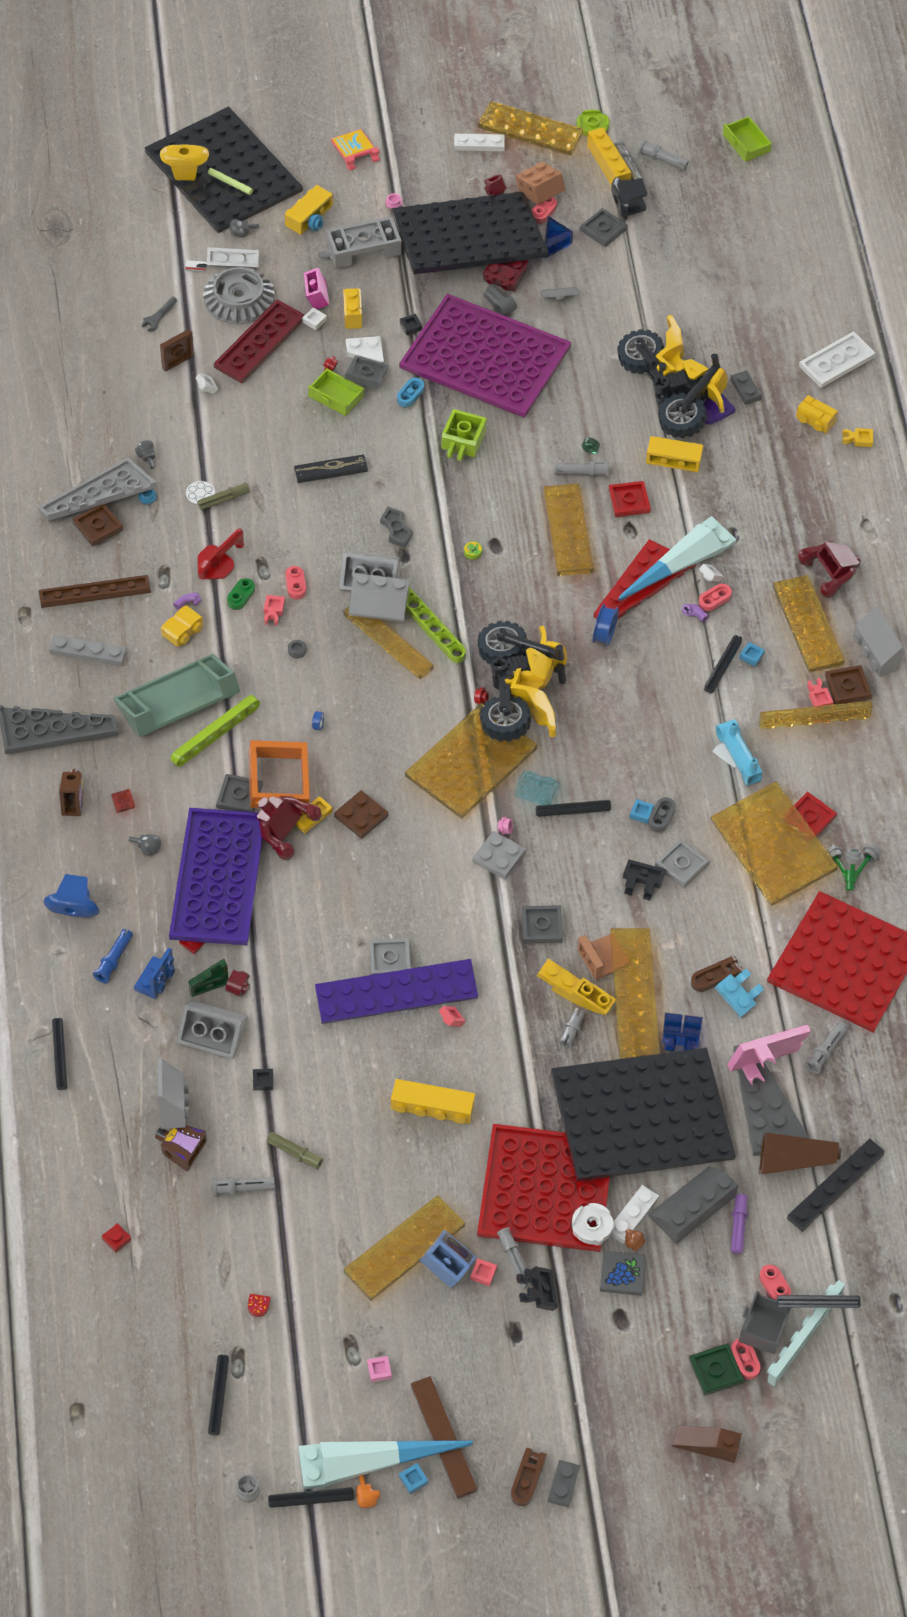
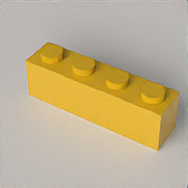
[587,127,631,184]
[391,1079,475,1124]

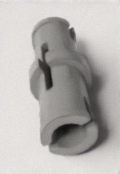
[559,1008,585,1048]

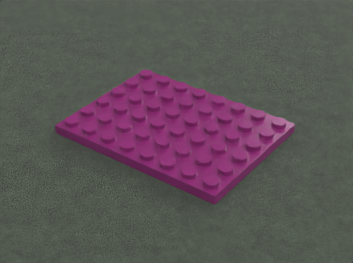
[399,293,571,418]

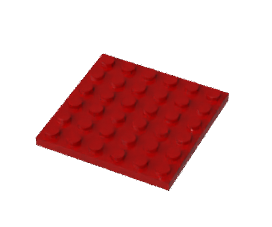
[767,891,907,1033]
[477,1124,610,1252]

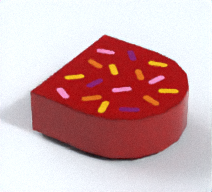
[248,1293,271,1317]

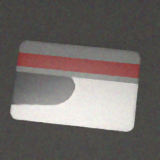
[185,260,207,272]

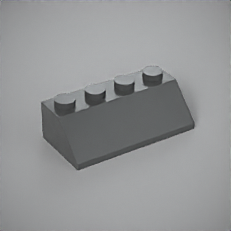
[648,1166,738,1244]

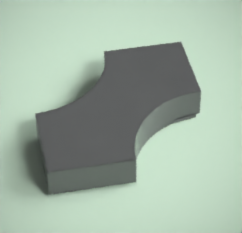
[380,507,413,548]

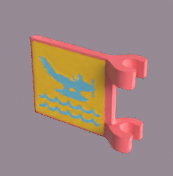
[331,129,380,170]

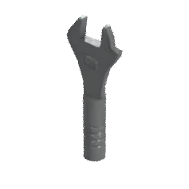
[142,296,177,332]

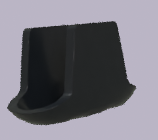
[611,177,647,221]

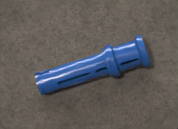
[93,929,133,983]

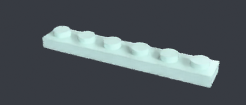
[767,1280,845,1387]

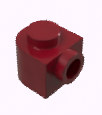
[484,174,507,196]
[225,969,250,997]

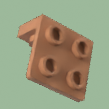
[577,934,630,980]

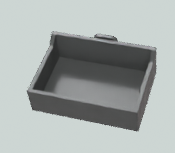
[738,1290,791,1354]

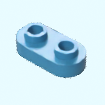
[397,378,424,407]

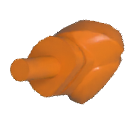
[356,1475,380,1508]

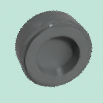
[288,640,307,659]

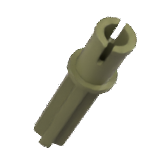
[197,482,250,510]
[266,1132,323,1170]

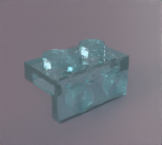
[515,771,560,805]

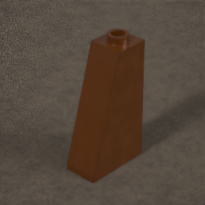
[758,1133,841,1175]

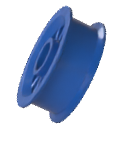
[592,604,619,647]

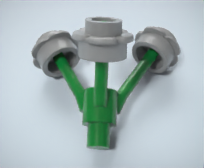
[824,845,881,891]

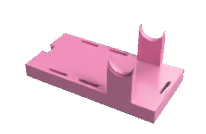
[727,1024,811,1086]

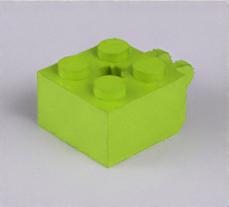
[441,409,487,461]

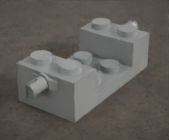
[318,216,402,269]

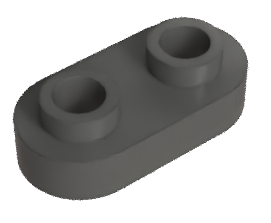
[648,797,676,832]

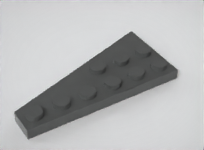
[0,705,118,754]
[733,1045,809,1156]

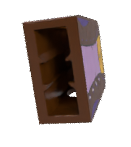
[59,769,83,816]
[155,1125,207,1172]

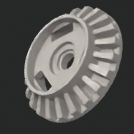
[203,267,274,325]

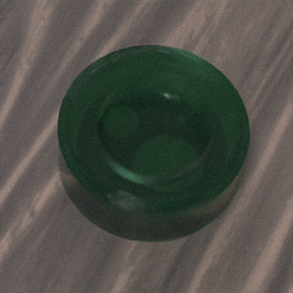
[581,437,600,454]

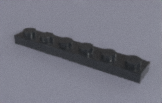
[787,1138,885,1232]

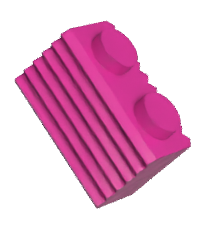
[303,268,329,309]

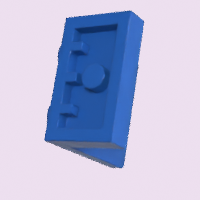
[134,948,175,999]

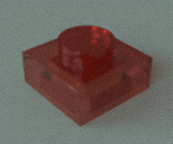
[111,789,135,813]

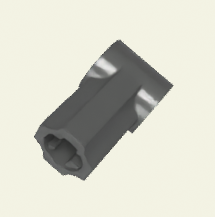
[484,285,517,316]

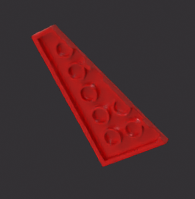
[593,539,696,620]

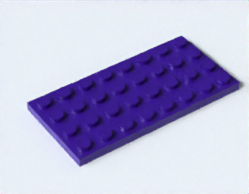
[169,807,263,946]

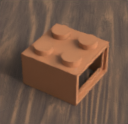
[516,162,565,204]

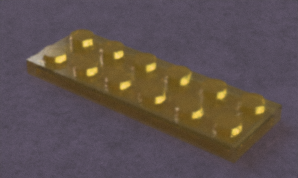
[478,101,583,156]
[543,483,594,576]
[773,575,845,673]
[344,1195,465,1301]

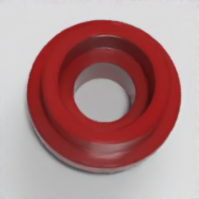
[323,356,338,372]
[474,687,489,706]

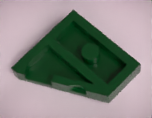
[188,959,229,997]

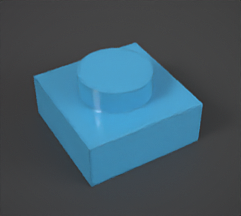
[739,642,765,667]
[629,799,654,824]
[399,1463,428,1494]

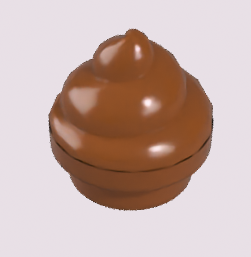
[625,1229,646,1251]

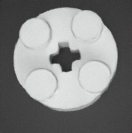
[572,1203,614,1245]

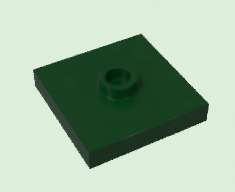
[688,1343,744,1396]

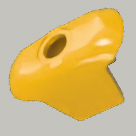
[160,145,209,181]

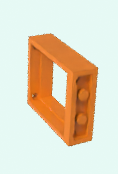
[248,740,310,808]

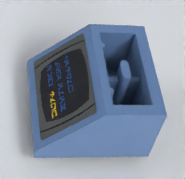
[419,1229,476,1288]

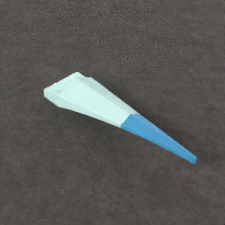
[618,516,736,601]
[298,1441,473,1490]

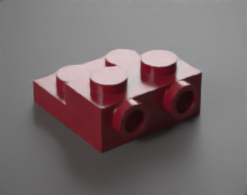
[483,260,529,292]

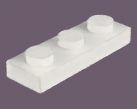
[454,134,504,151]
[207,247,259,267]
[610,1185,659,1244]

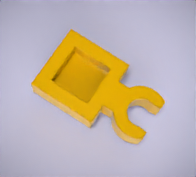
[842,428,873,447]

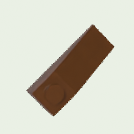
[672,1426,742,1463]

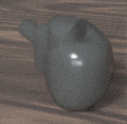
[230,219,259,237]
[135,440,155,469]
[128,834,161,856]

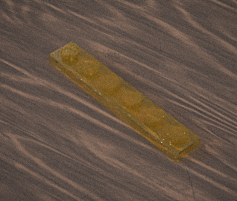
[343,607,434,679]
[759,701,873,729]

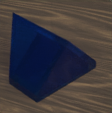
[544,216,573,259]

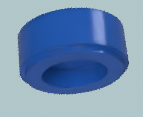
[312,711,324,731]

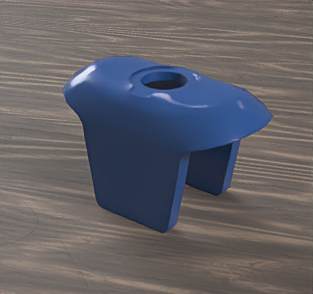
[43,874,99,918]

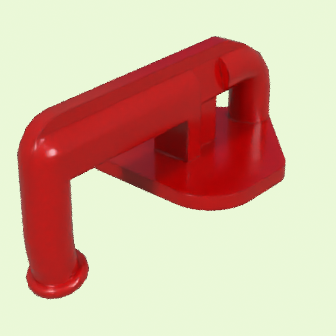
[197,528,245,580]

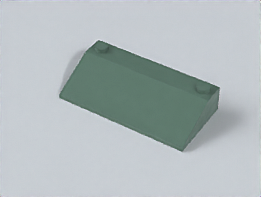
[113,654,240,737]

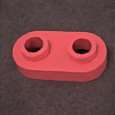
[532,197,557,224]
[286,566,306,600]
[698,584,732,611]
[759,1265,791,1300]
[731,1339,760,1380]

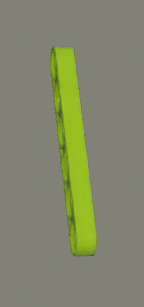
[406,587,466,663]
[170,695,260,767]

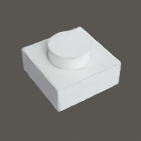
[302,308,327,330]
[195,373,218,394]
[699,564,724,582]

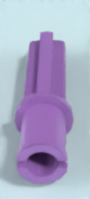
[731,1194,748,1254]

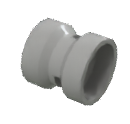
[237,1474,259,1503]

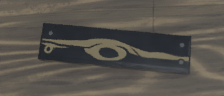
[294,454,368,483]

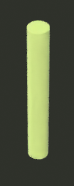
[208,168,253,195]

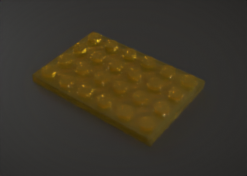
[405,703,538,819]
[711,781,838,906]

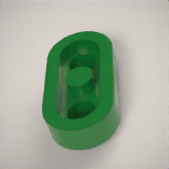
[227,578,255,610]

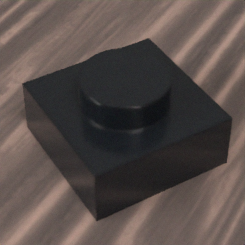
[400,314,422,335]
[253,1069,273,1091]

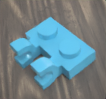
[715,969,764,1018]

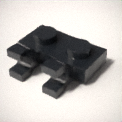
[623,859,666,901]
[516,1266,558,1311]

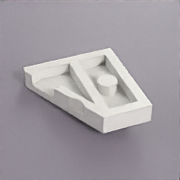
[346,336,384,364]

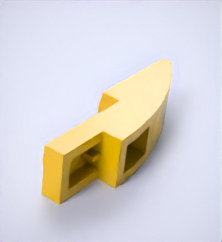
[537,958,616,1015]

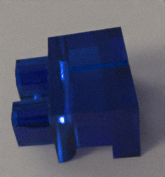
[662,1012,703,1052]

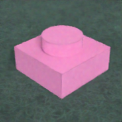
[367,1356,392,1382]

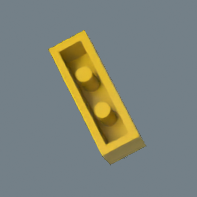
[284,185,333,235]
[646,436,703,472]

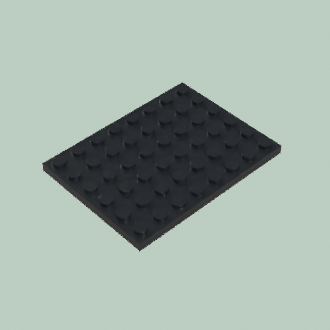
[145,106,303,233]
[392,192,548,275]
[550,1047,736,1182]

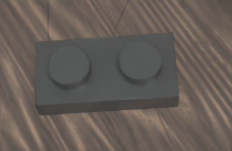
[730,370,762,405]
[548,1460,580,1508]

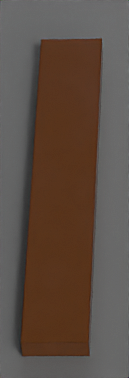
[39,575,151,608]
[411,1376,477,1499]

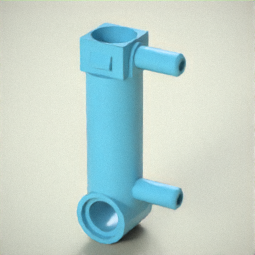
[716,719,763,786]

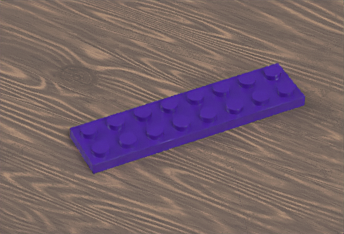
[315,959,478,1024]

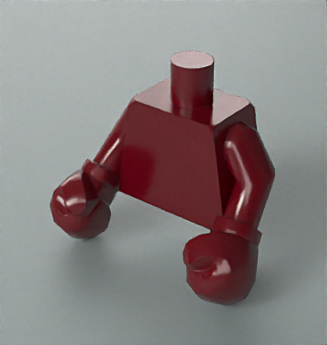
[798,541,861,598]
[257,796,322,861]

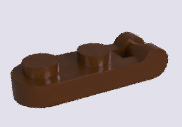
[691,956,744,992]
[511,1447,547,1506]

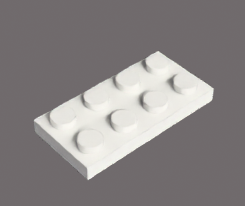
[799,331,876,388]

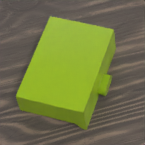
[723,116,772,162]
[308,368,364,416]

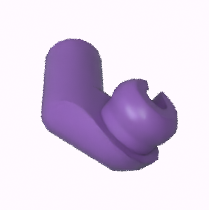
[173,592,202,610]
[682,604,709,622]

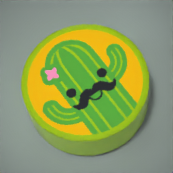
[464,541,482,560]

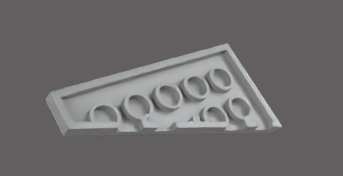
[38,458,158,521]

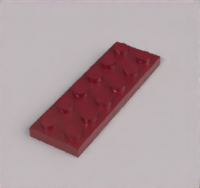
[213,299,305,383]

